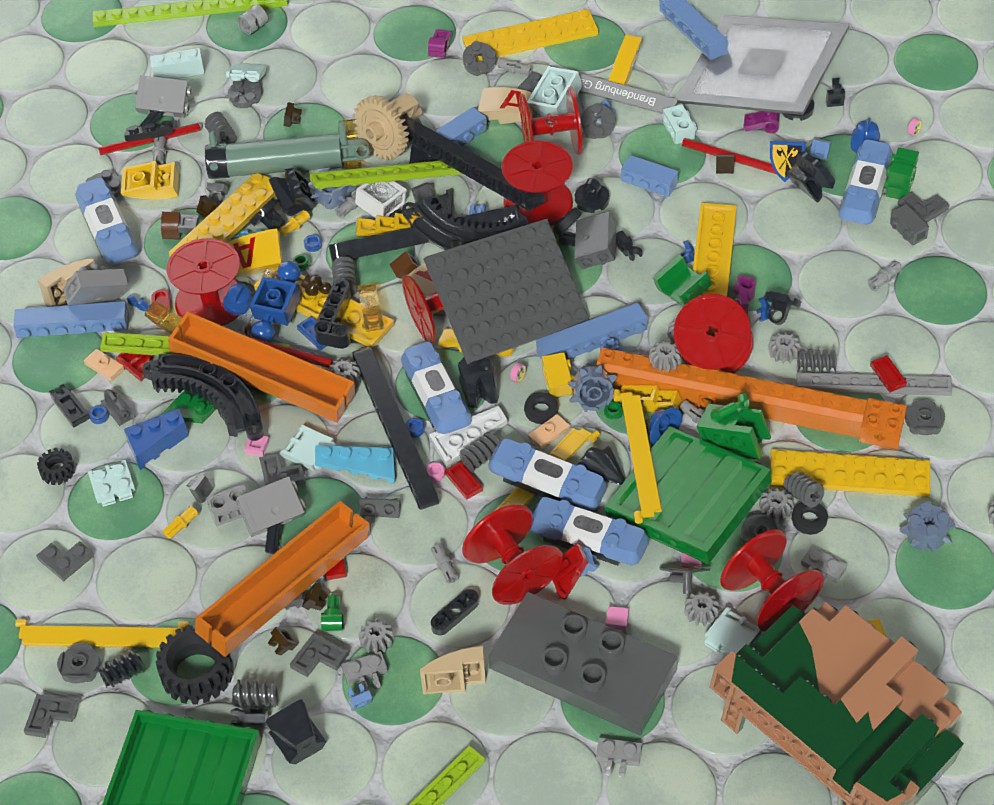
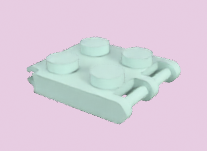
[226,63,266,82]
[280,425,337,470]
[88,460,136,507]
[704,607,762,657]

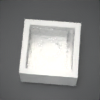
[355,181,407,218]

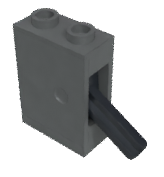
[558,211,617,269]

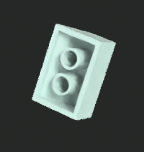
[150,48,204,79]
[527,66,582,121]

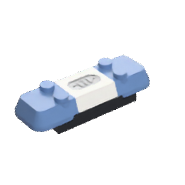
[839,140,893,225]
[75,178,138,264]
[401,342,472,434]
[488,438,607,511]
[530,497,649,566]

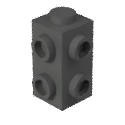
[890,204,929,246]

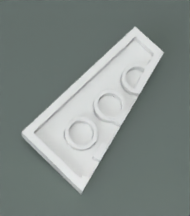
[429,406,507,466]

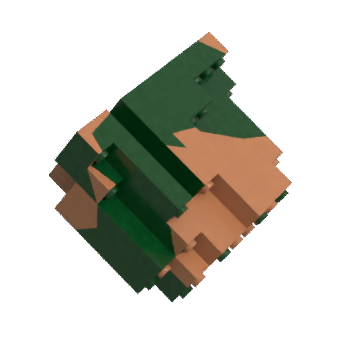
[709,602,964,805]

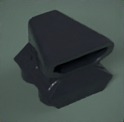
[787,152,835,203]
[269,168,316,216]
[458,357,498,409]
[266,699,326,765]

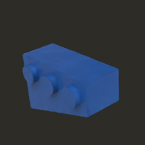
[124,408,188,470]

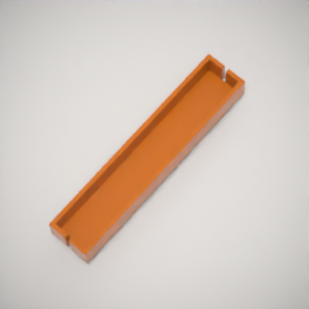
[168,311,355,423]
[195,501,370,657]

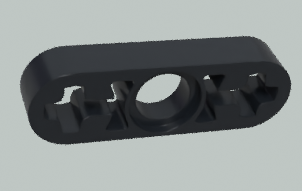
[431,589,479,636]

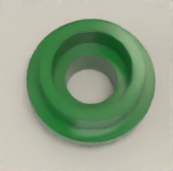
[293,254,310,271]
[604,401,623,420]

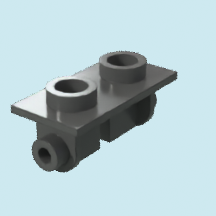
[100,389,136,426]
[359,497,401,518]

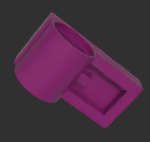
[428,29,452,58]
[744,111,780,133]
[733,276,756,316]

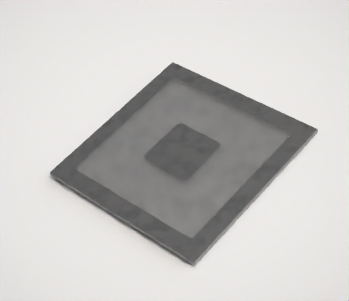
[675,15,850,115]

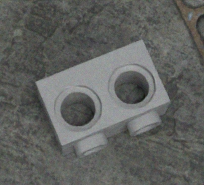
[206,484,247,527]

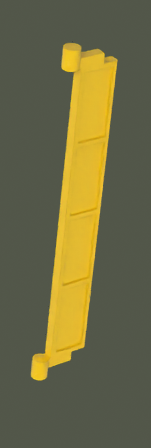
[613,389,662,524]
[496,428,600,510]
[15,619,190,648]

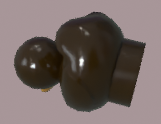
[301,274,332,296]

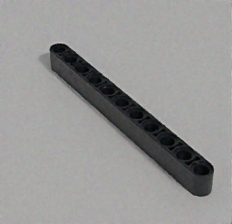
[400,116,545,211]
[328,205,521,263]
[352,346,439,510]

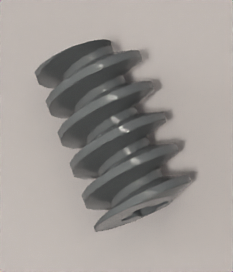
[204,111,237,144]
[332,257,357,296]
[797,348,837,373]
[460,432,500,473]
[783,472,824,508]
[232,679,278,707]

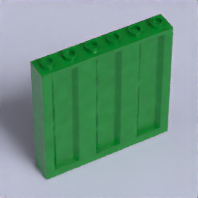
[605,426,772,565]
[102,710,261,805]

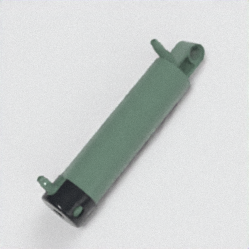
[205,120,369,179]

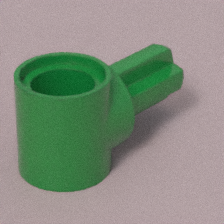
[321,594,344,631]

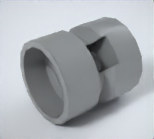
[237,5,268,35]

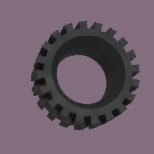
[156,625,234,705]

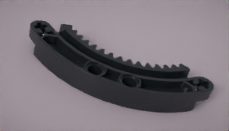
[402,198,530,250]
[143,354,264,441]

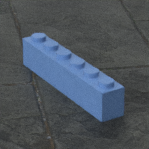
[659,0,729,60]
[13,301,128,338]
[536,302,648,360]

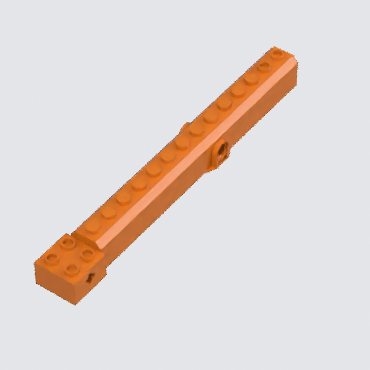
[596,347,907,450]

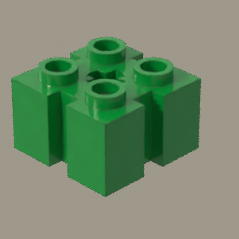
[884,147,919,199]

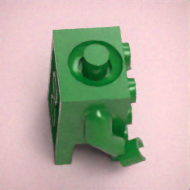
[696,393,771,460]

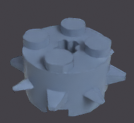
[308,167,356,210]
[568,365,617,412]
[900,502,955,552]

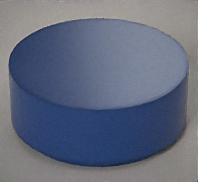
[304,235,322,252]
[89,405,109,424]
[406,418,425,438]

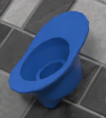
[850,118,880,153]
[223,282,256,315]
[649,408,682,446]

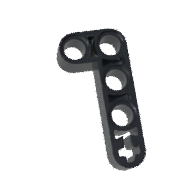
[314,279,351,349]

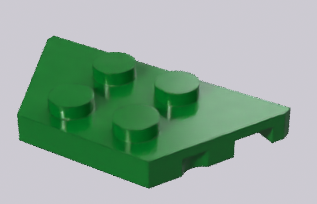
[161,391,215,424]

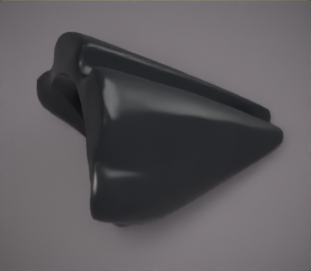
[576,446,625,485]

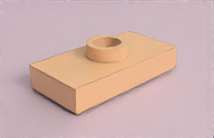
[84,349,125,381]
[528,414,570,450]

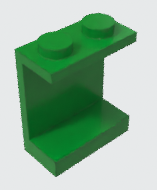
[652,255,712,307]

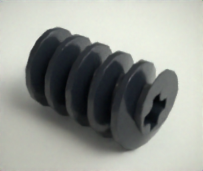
[97,650,145,688]

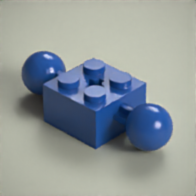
[250,261,301,342]

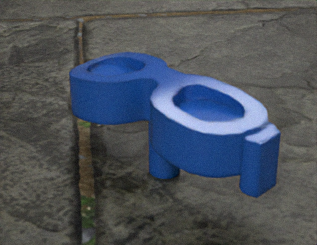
[680,240,694,263]
[127,294,151,311]
[756,297,770,322]

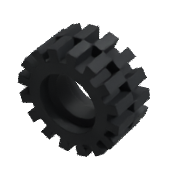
[37,448,75,485]

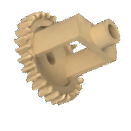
[353,93,422,161]

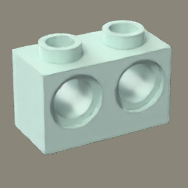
[662,104,697,144]

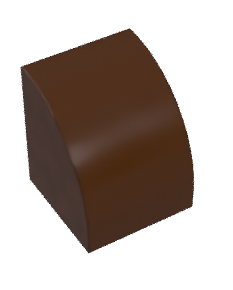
[161,211,181,240]
[389,251,419,279]

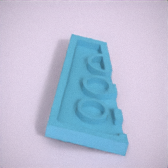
[315,445,395,484]

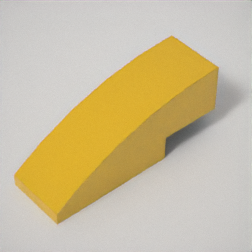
[618,385,682,413]

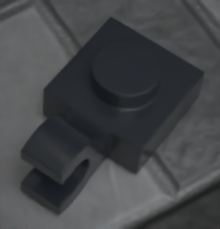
[826,78,845,107]
[616,231,642,261]
[230,708,269,726]

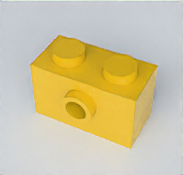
[542,353,574,397]

